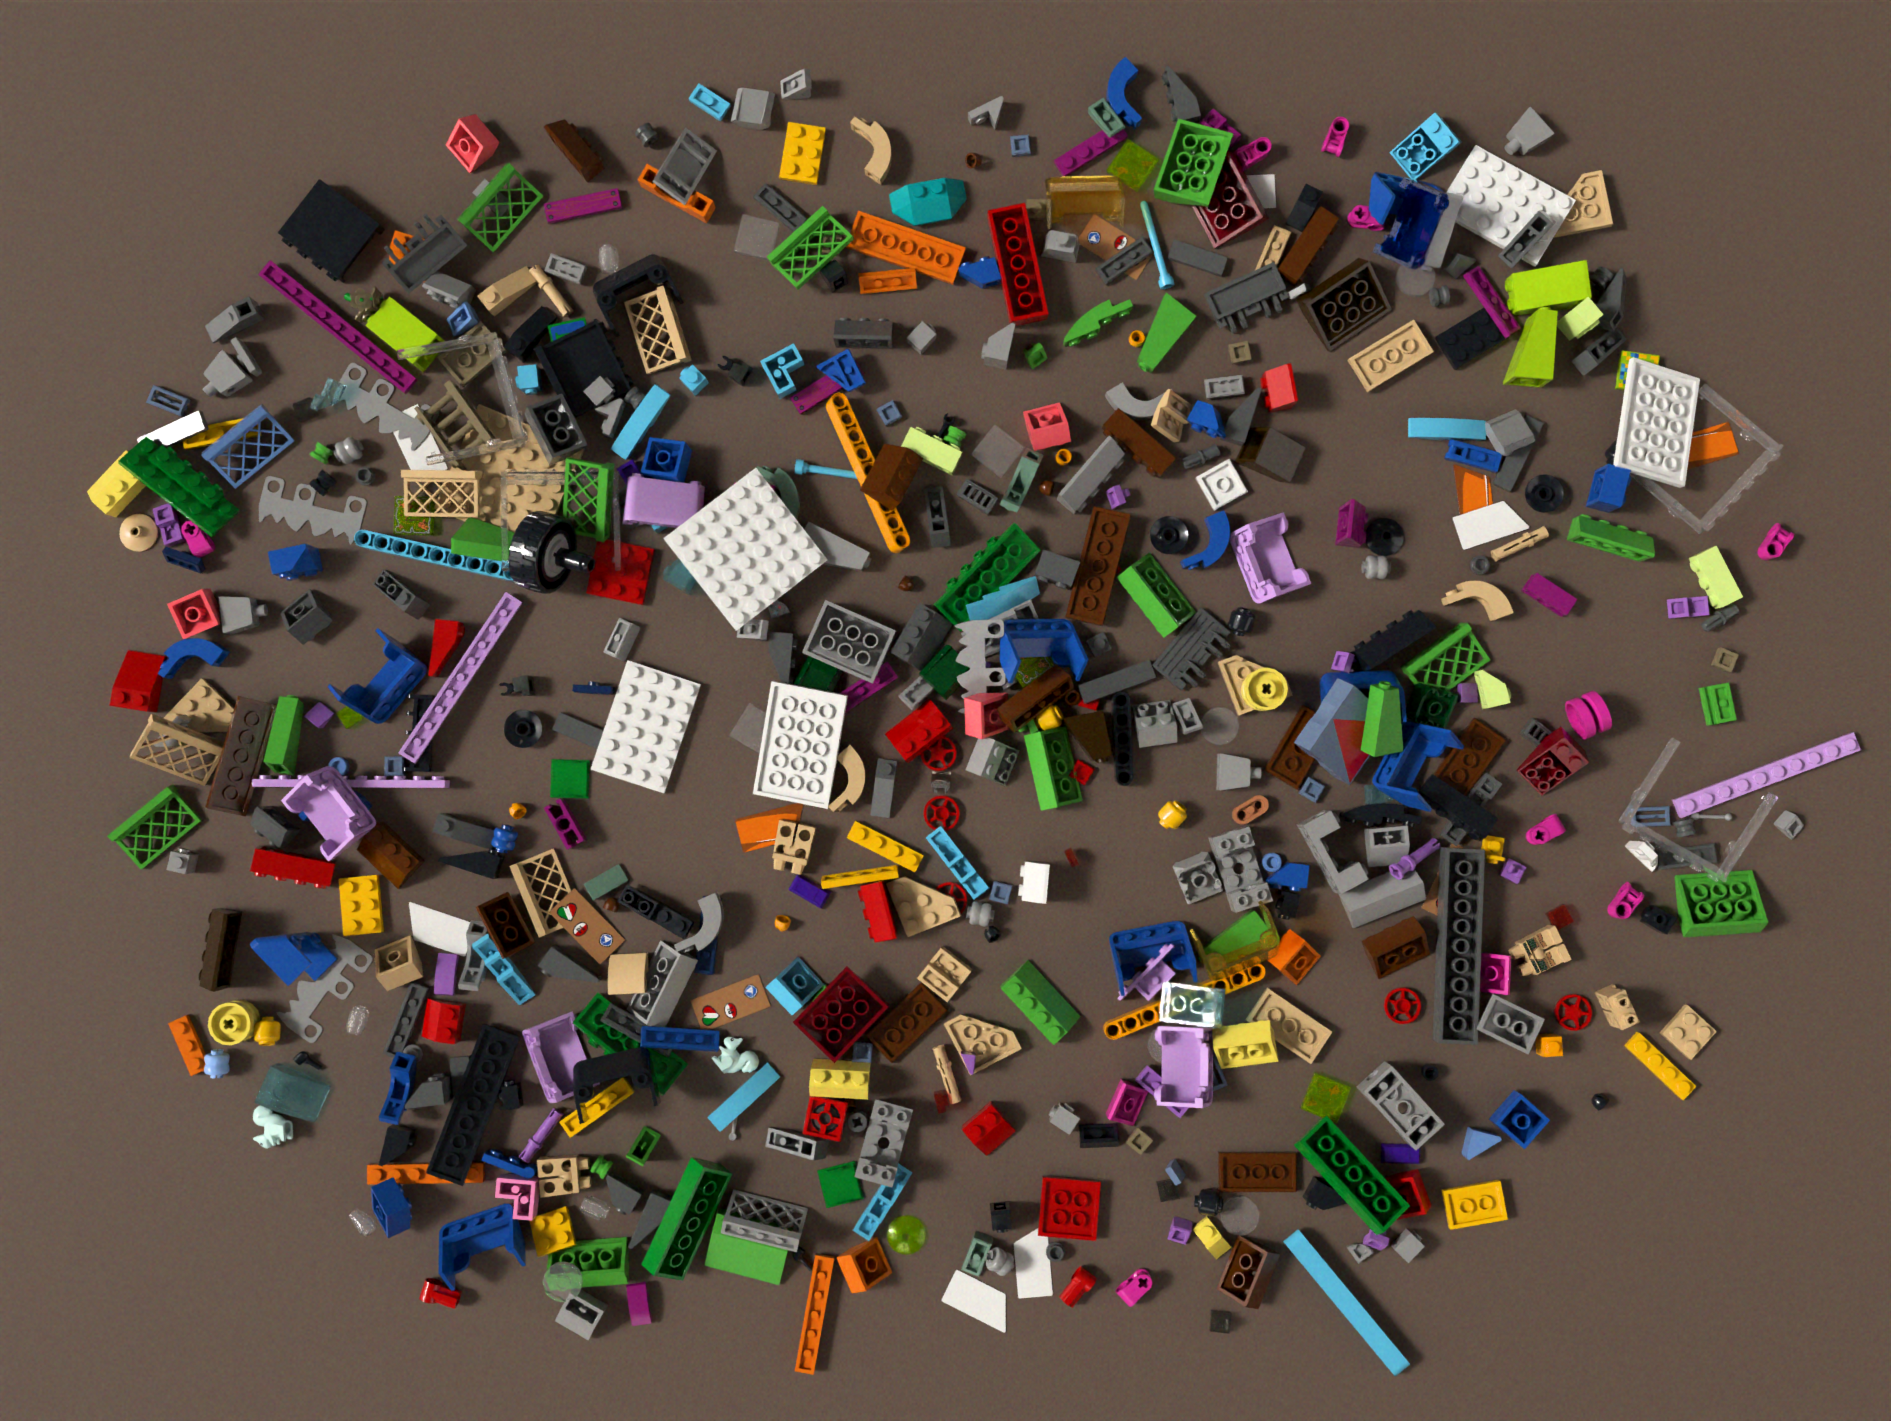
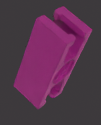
[1521,573,1577,617]
[544,798,587,850]

